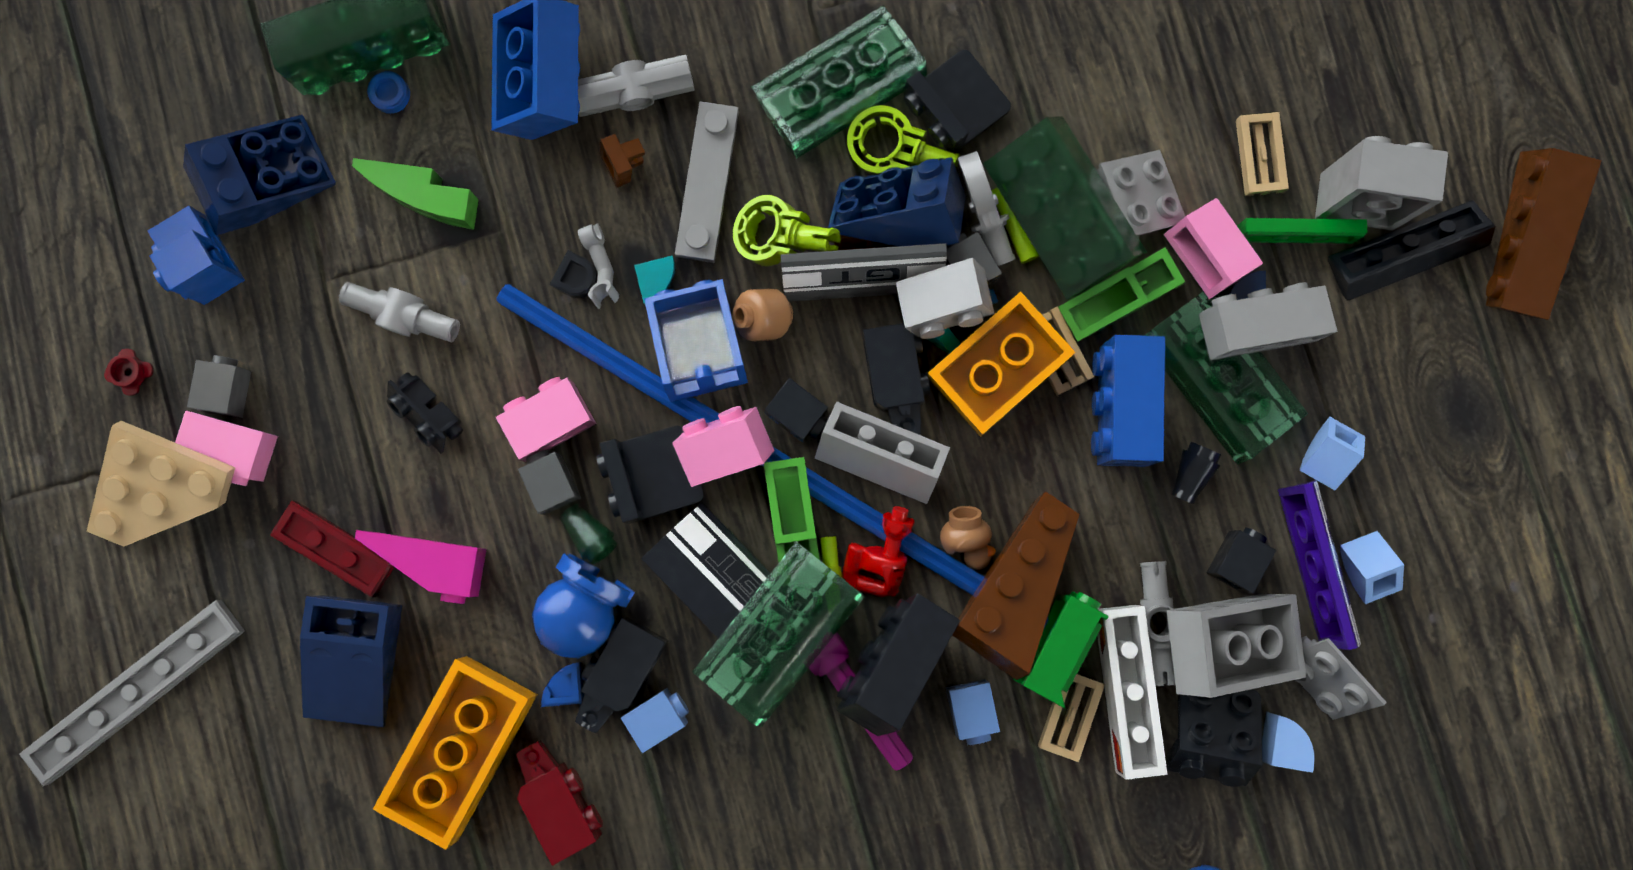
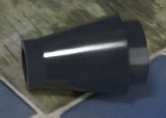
[1171,442,1221,504]

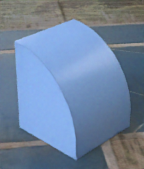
[1300,417,1365,490]
[1340,531,1404,604]
[1262,712,1314,773]

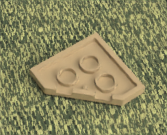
[87,421,235,547]

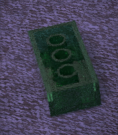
[260,0,451,95]
[983,116,1147,300]

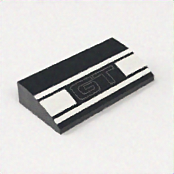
[641,503,814,674]

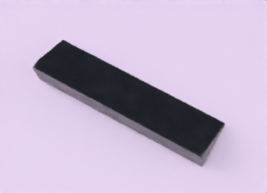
[1328,200,1496,301]

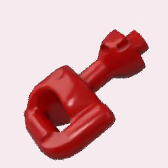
[843,506,915,597]

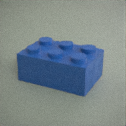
[492,0,580,140]
[1091,335,1165,467]

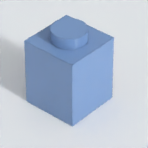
[946,680,1000,745]
[621,688,689,753]

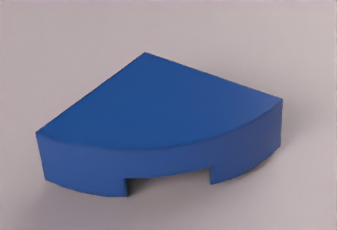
[541,662,584,707]

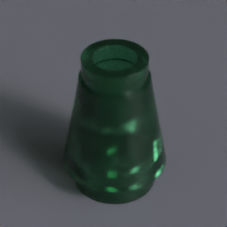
[560,504,617,564]

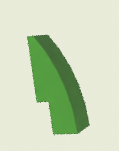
[352,158,479,230]
[1058,247,1185,342]
[764,457,820,585]

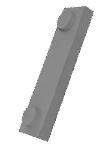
[675,101,739,263]

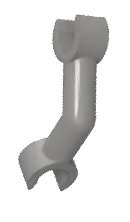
[578,224,619,309]

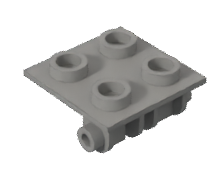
[1096,150,1185,244]
[1295,636,1387,720]

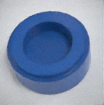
[367,71,410,114]

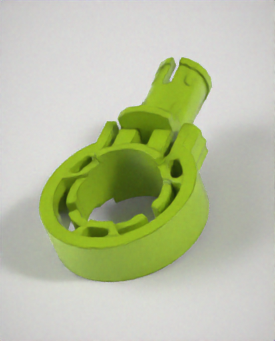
[847,105,960,175]
[733,195,841,266]

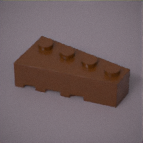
[1485,148,1602,320]
[952,491,1080,680]

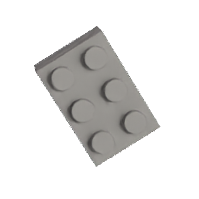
[1315,136,1448,231]
[1166,594,1306,698]

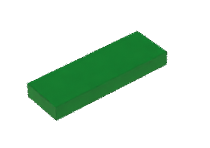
[1237,218,1368,244]

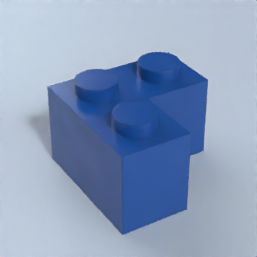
[148,206,245,305]

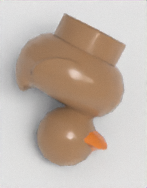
[940,506,996,570]

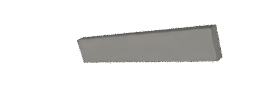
[19,600,245,786]

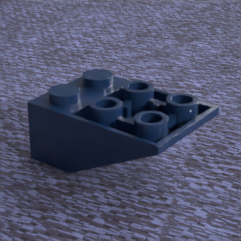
[183,114,336,235]
[828,157,965,246]
[300,595,403,727]

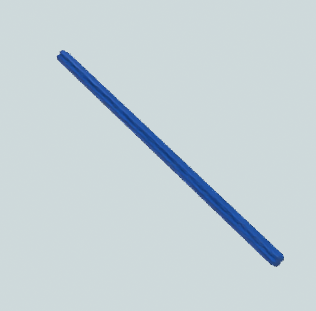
[497,284,1048,628]

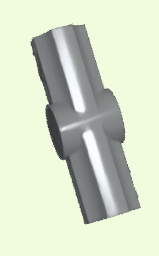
[578,55,695,117]

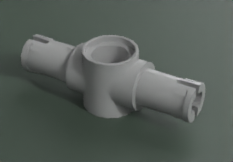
[339,282,460,343]
[1140,561,1175,686]

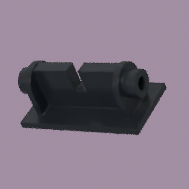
[386,372,463,454]

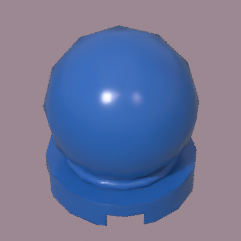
[532,553,635,659]

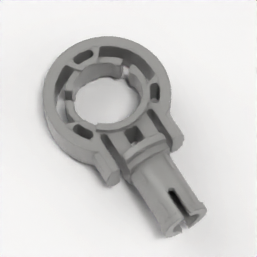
[958,151,1015,266]

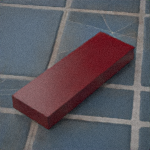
[270,501,394,597]

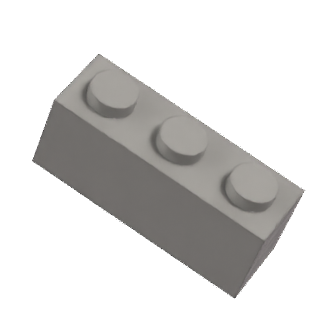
[1198,282,1338,360]
[815,402,950,504]

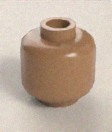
[732,288,793,342]

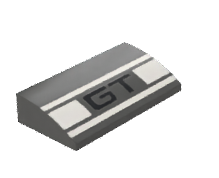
[781,243,947,302]

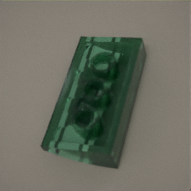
[751,5,927,159]
[1143,291,1308,465]
[692,542,865,727]

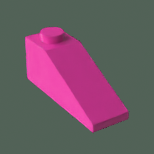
[355,530,487,604]

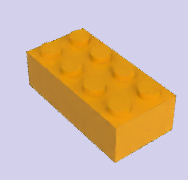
[373,656,538,850]

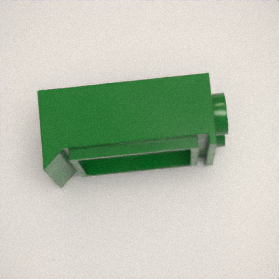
[1013,591,1109,708]

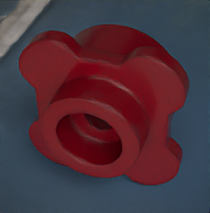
[104,348,154,396]

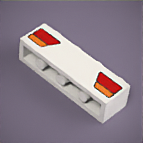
[1097,605,1168,779]

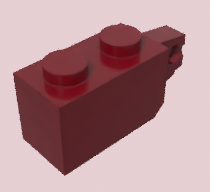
[516,740,603,866]

